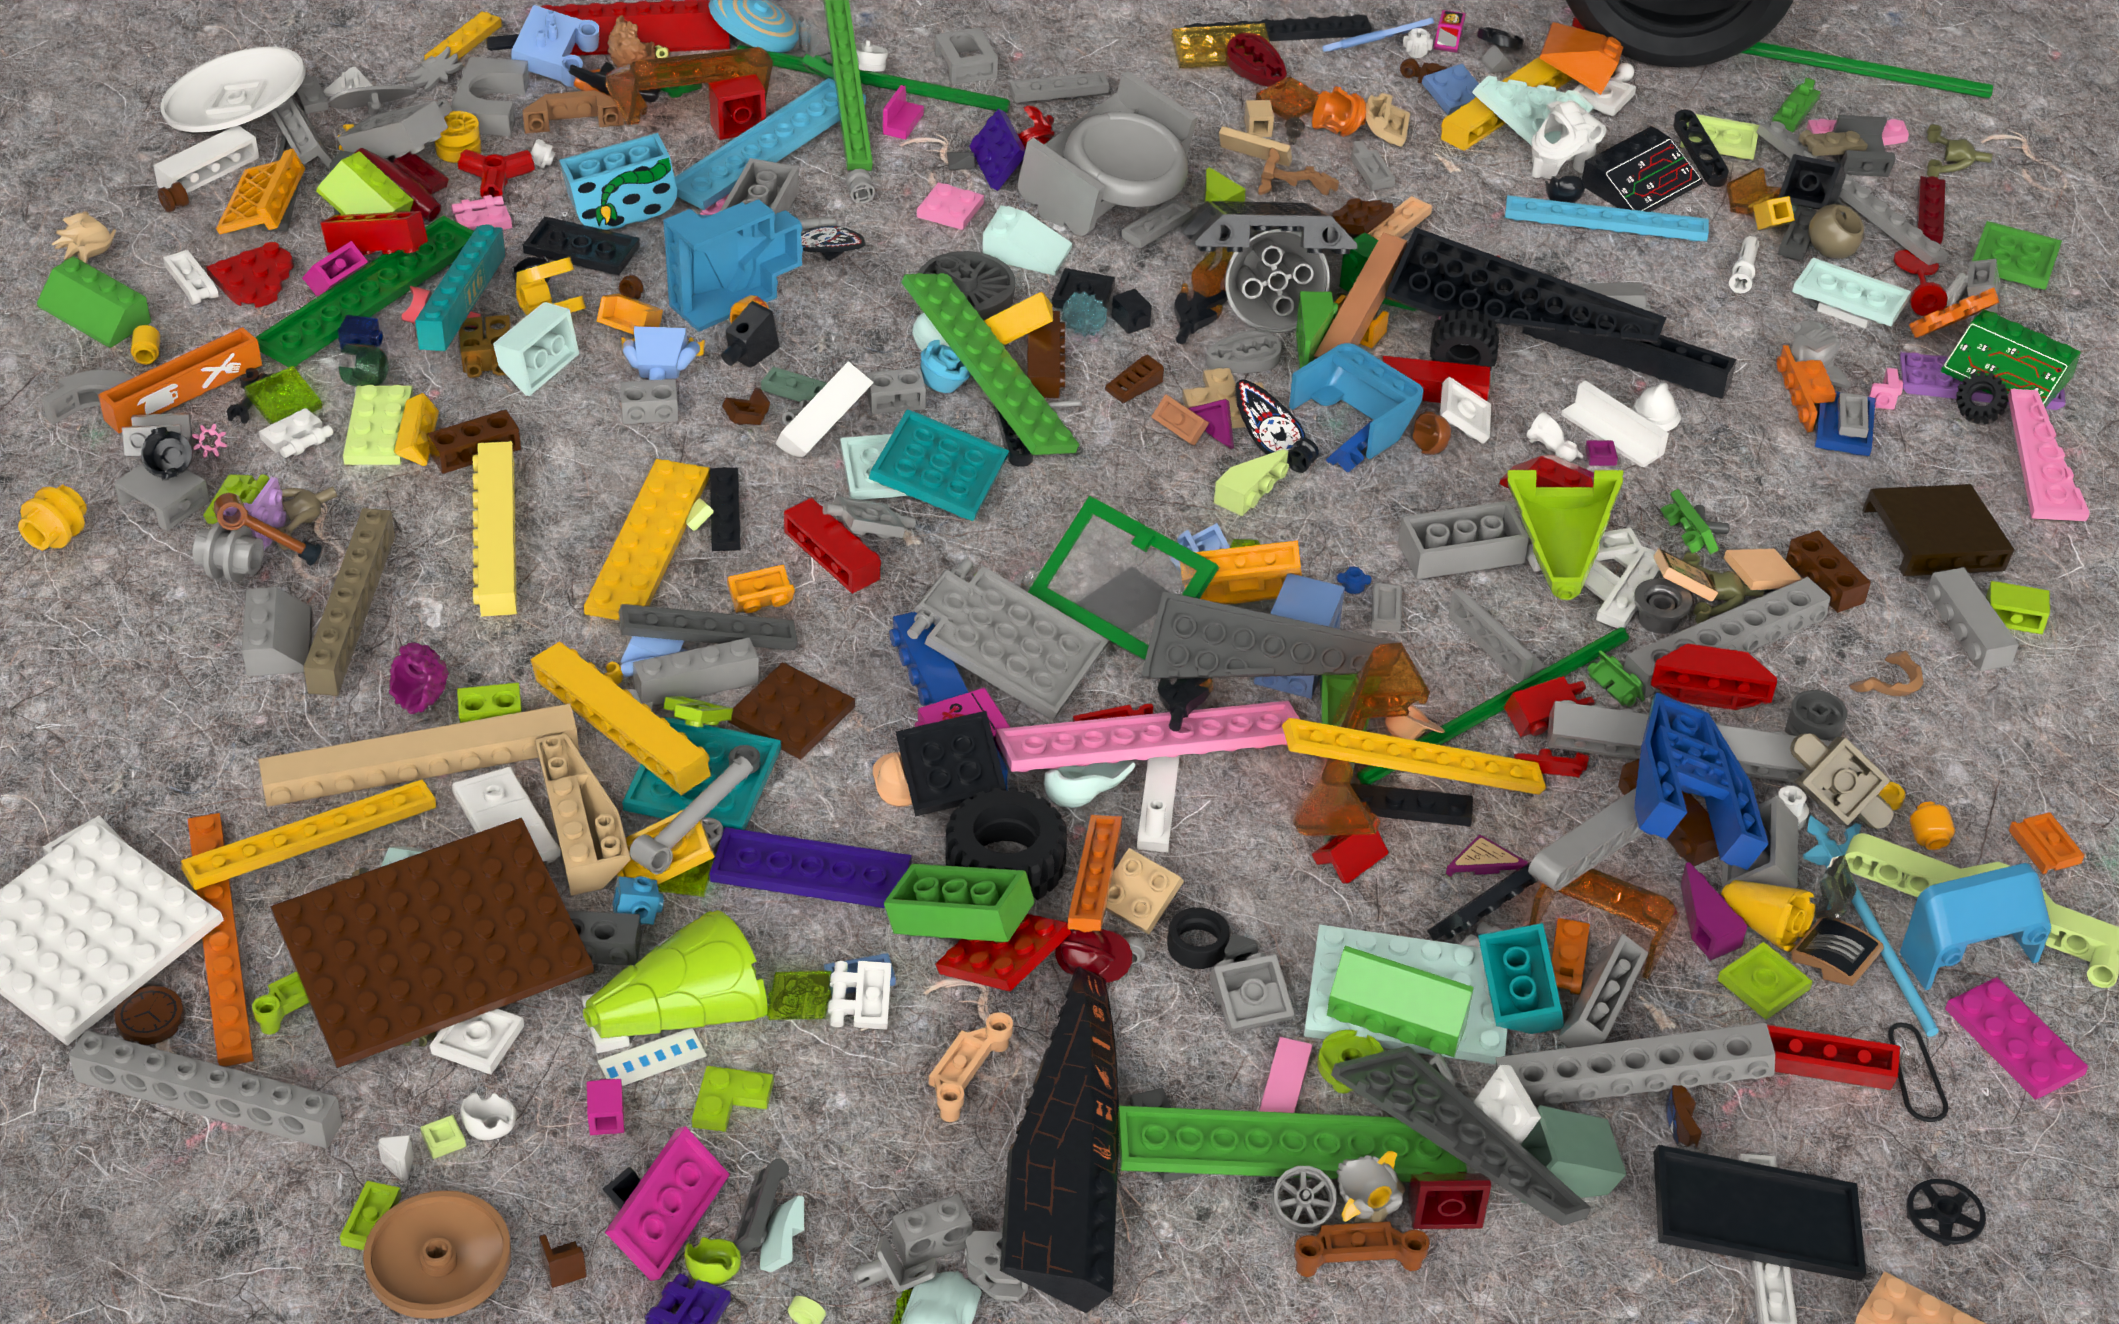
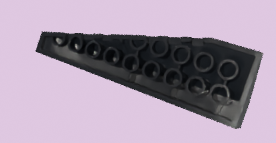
[1385,227,1667,343]

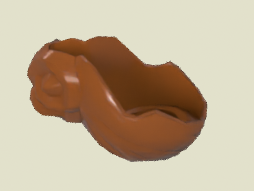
[1413,411,1451,455]

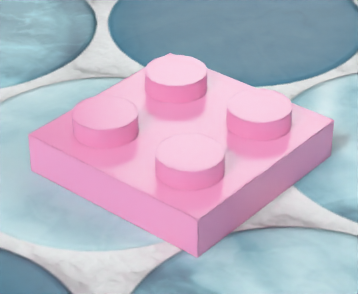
[917,182,984,230]

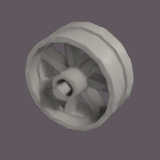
[1271,1166,1336,1234]

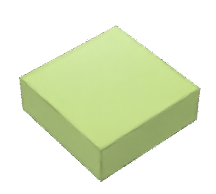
[420,1115,466,1159]

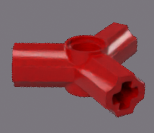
[458,149,535,197]

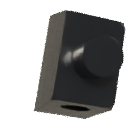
[721,301,780,367]

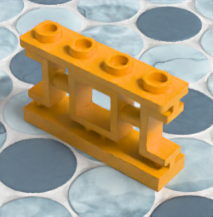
[1181,540,1302,605]

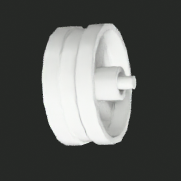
[855,40,888,72]

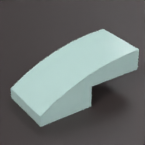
[760,1195,804,1272]

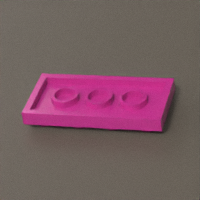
[1945,977,2089,1100]
[605,1126,730,1281]

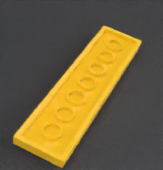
[584,459,710,621]

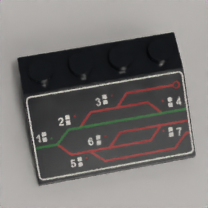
[1582,126,1703,212]

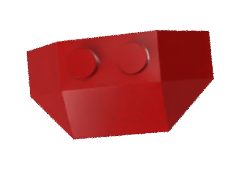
[1499,454,1594,489]
[1651,643,1777,710]

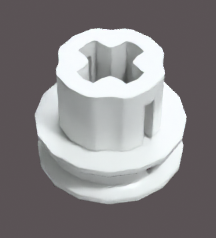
[1773,786,1809,830]

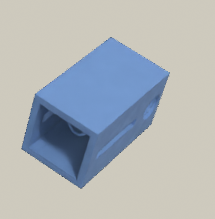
[1254,573,1345,699]

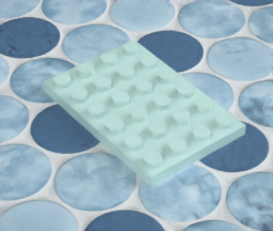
[1304,924,1507,1064]

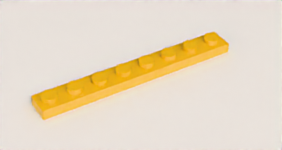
[181,779,436,890]

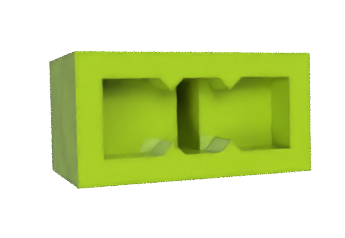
[457,682,522,723]

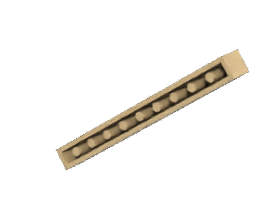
[258,704,579,807]

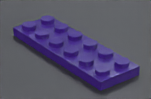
[709,827,912,908]

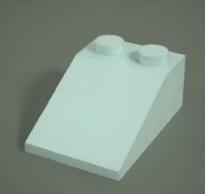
[983,205,1072,276]

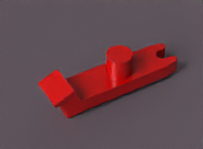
[1514,749,1590,778]

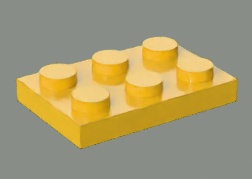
[617,810,715,885]

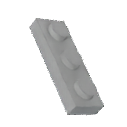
[1122,199,1192,249]

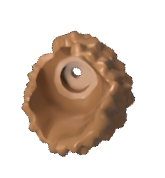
[607,15,656,73]

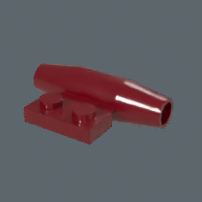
[354,148,449,222]

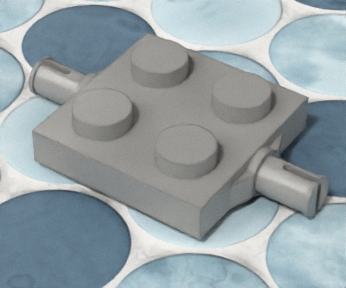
[823,496,916,539]

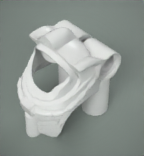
[1531,100,1606,179]

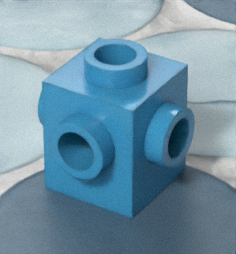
[612,876,664,925]

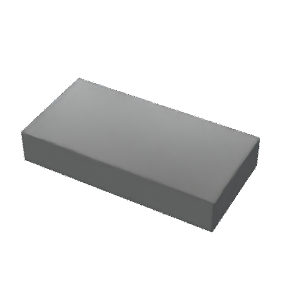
[1371,583,1402,632]

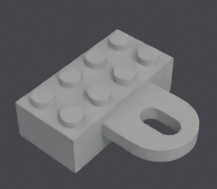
[337,99,452,159]

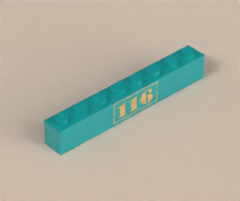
[415,224,506,351]

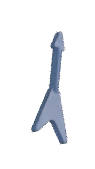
[1322,17,1434,52]

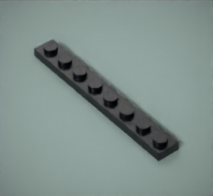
[1183,14,1372,46]

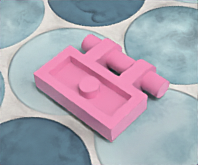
[451,195,512,231]

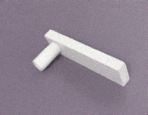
[1137,755,1180,853]

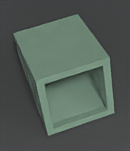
[1520,1105,1627,1204]

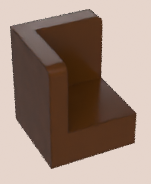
[539,1234,587,1288]

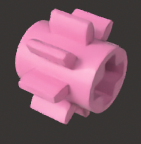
[192,424,227,458]

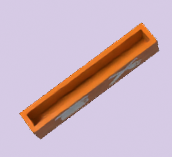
[98,327,262,434]

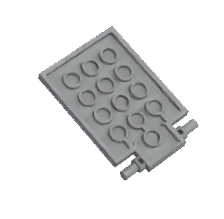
[907,559,1109,721]

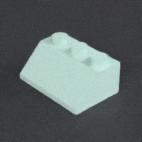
[493,302,579,396]

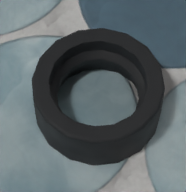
[1167,907,1230,969]

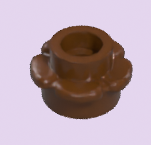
[619,274,644,299]

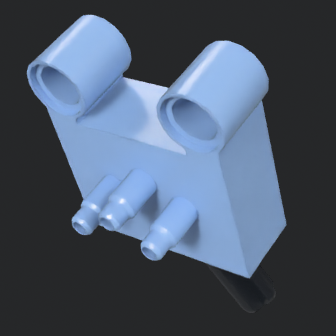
[486,5,599,87]

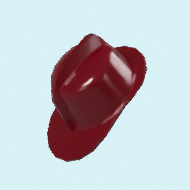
[1055,929,1132,983]

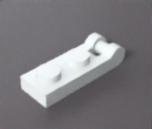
[163,249,218,305]

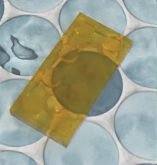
[1171,23,1270,69]

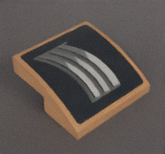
[1791,915,1884,986]

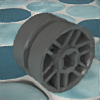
[1785,690,1847,741]

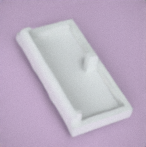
[452,767,561,863]

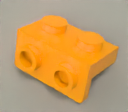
[727,564,795,613]

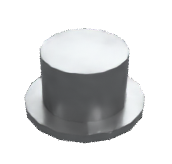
[1634,578,1693,634]

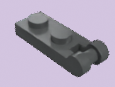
[733,1159,789,1256]

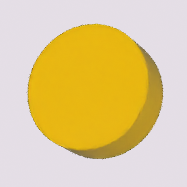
[1878,782,1905,811]

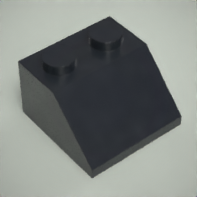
[1778,154,1846,210]

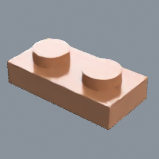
[1151,394,1209,446]

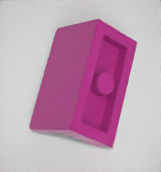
[883,85,924,140]

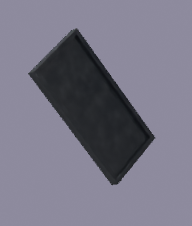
[1653,1145,1866,1281]

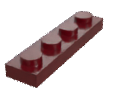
[1916,176,1945,244]

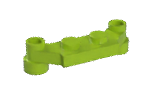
[252,972,309,1035]

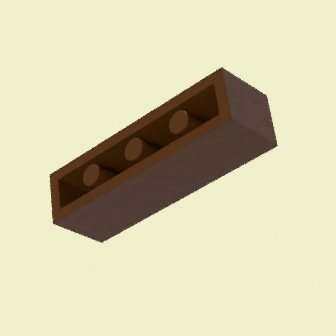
[1027,311,1065,399]
[1618,758,1719,866]

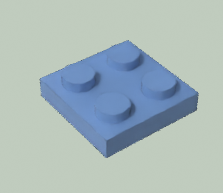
[1422,64,1479,115]

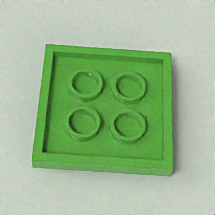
[1972,221,2062,290]

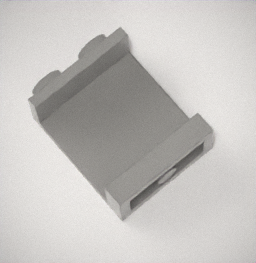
[122,413,193,456]
[114,463,210,531]

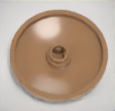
[363,1191,511,1319]

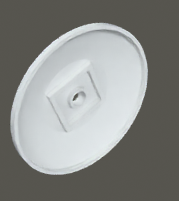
[160,47,306,132]

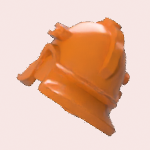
[1312,86,1366,137]

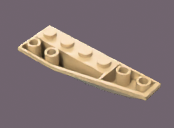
[535,733,631,896]

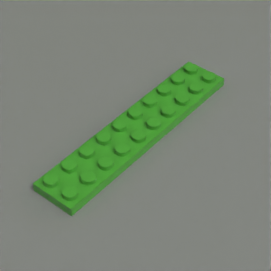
[901,273,1080,455]
[1118,1106,1467,1182]

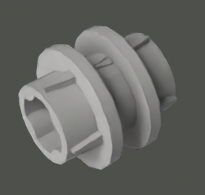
[193,522,264,583]

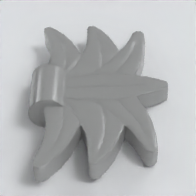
[405,47,463,92]

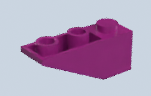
[1680,862,1748,961]

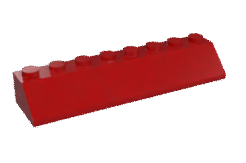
[541,0,730,56]

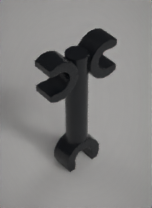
[227,368,284,424]

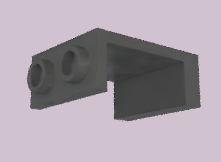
[1832,115,1896,177]

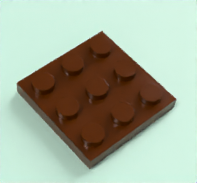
[727,662,855,760]

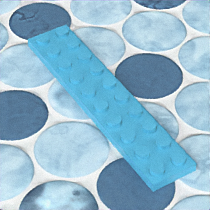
[675,78,866,210]

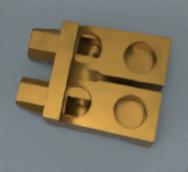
[459,315,511,378]

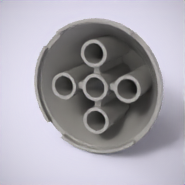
[1225,228,1330,333]

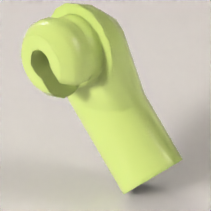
[655,45,669,64]

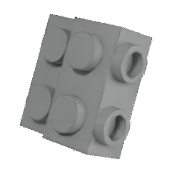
[1209,953,1295,1033]

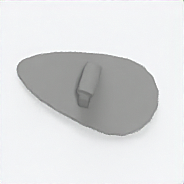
[329,85,417,116]

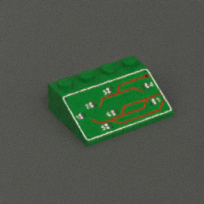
[1941,309,2081,408]

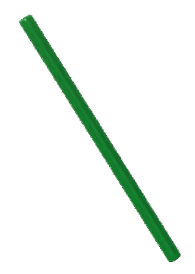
[1741,42,1993,98]
[736,45,1010,113]
[1357,627,1629,785]

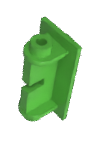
[1587,650,1645,707]

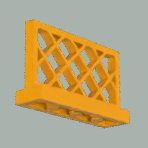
[216,148,305,234]

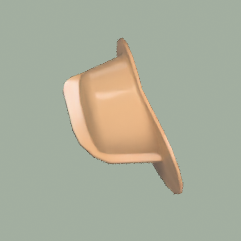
[1385,696,1445,740]
[873,752,912,807]

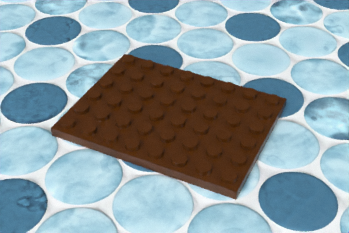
[270,817,594,1068]

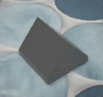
[1224,933,1258,962]

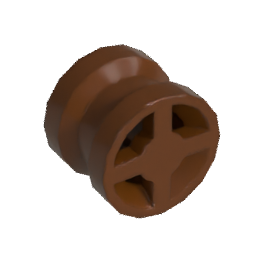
[157,182,189,213]

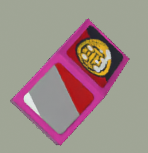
[1434,10,1466,53]

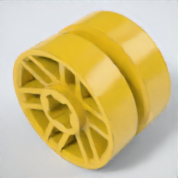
[434,111,481,163]

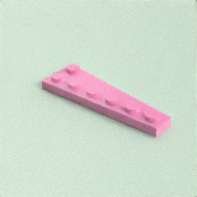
[2008,389,2090,521]

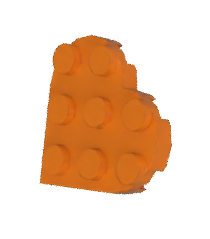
[1908,287,2000,338]

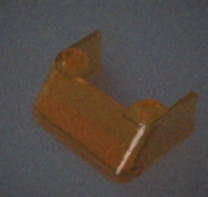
[1529,868,1680,980]

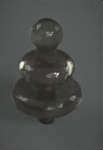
[1285,117,1305,145]

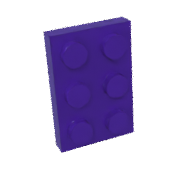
[969,108,1025,191]

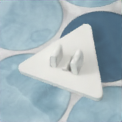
[323,67,373,96]

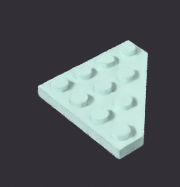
[1472,76,1594,146]

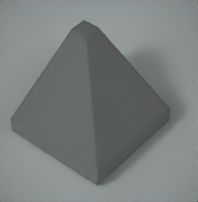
[947,151,974,170]

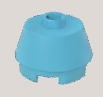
[920,340,971,393]

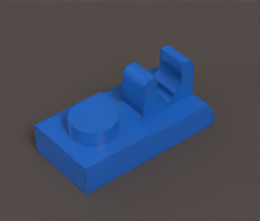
[1326,421,1372,473]

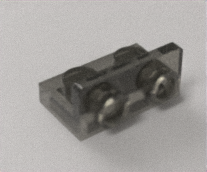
[1814,855,1857,920]

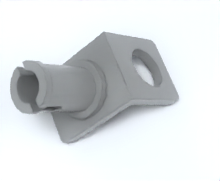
[852,1236,938,1293]

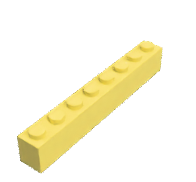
[473,441,517,617]

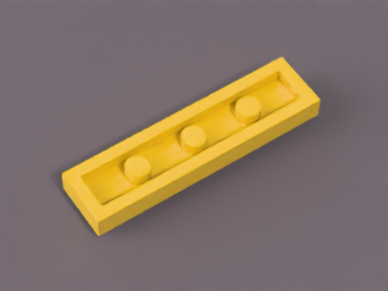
[424,11,502,61]

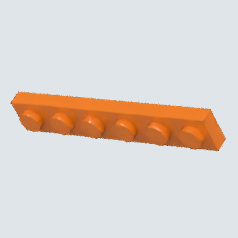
[1068,815,1122,932]

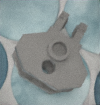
[965,1228,1028,1301]

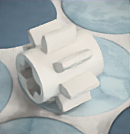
[1403,28,1433,58]

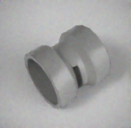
[846,169,875,204]

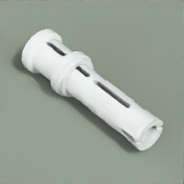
[1729,236,1759,293]

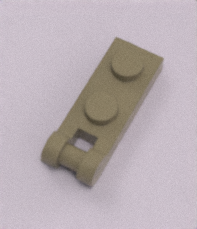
[1798,130,1868,156]

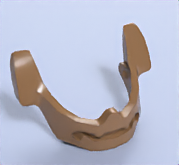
[1849,650,1924,696]

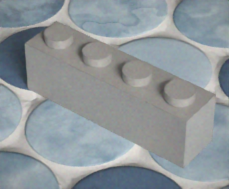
[1927,568,2019,671]
[633,638,759,706]
[1558,933,1648,1048]

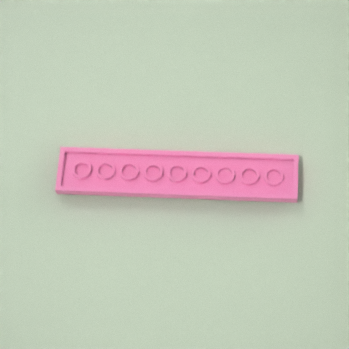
[996,701,1301,772]

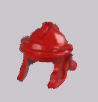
[1017,106,1055,149]

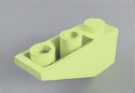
[1214,449,1289,516]

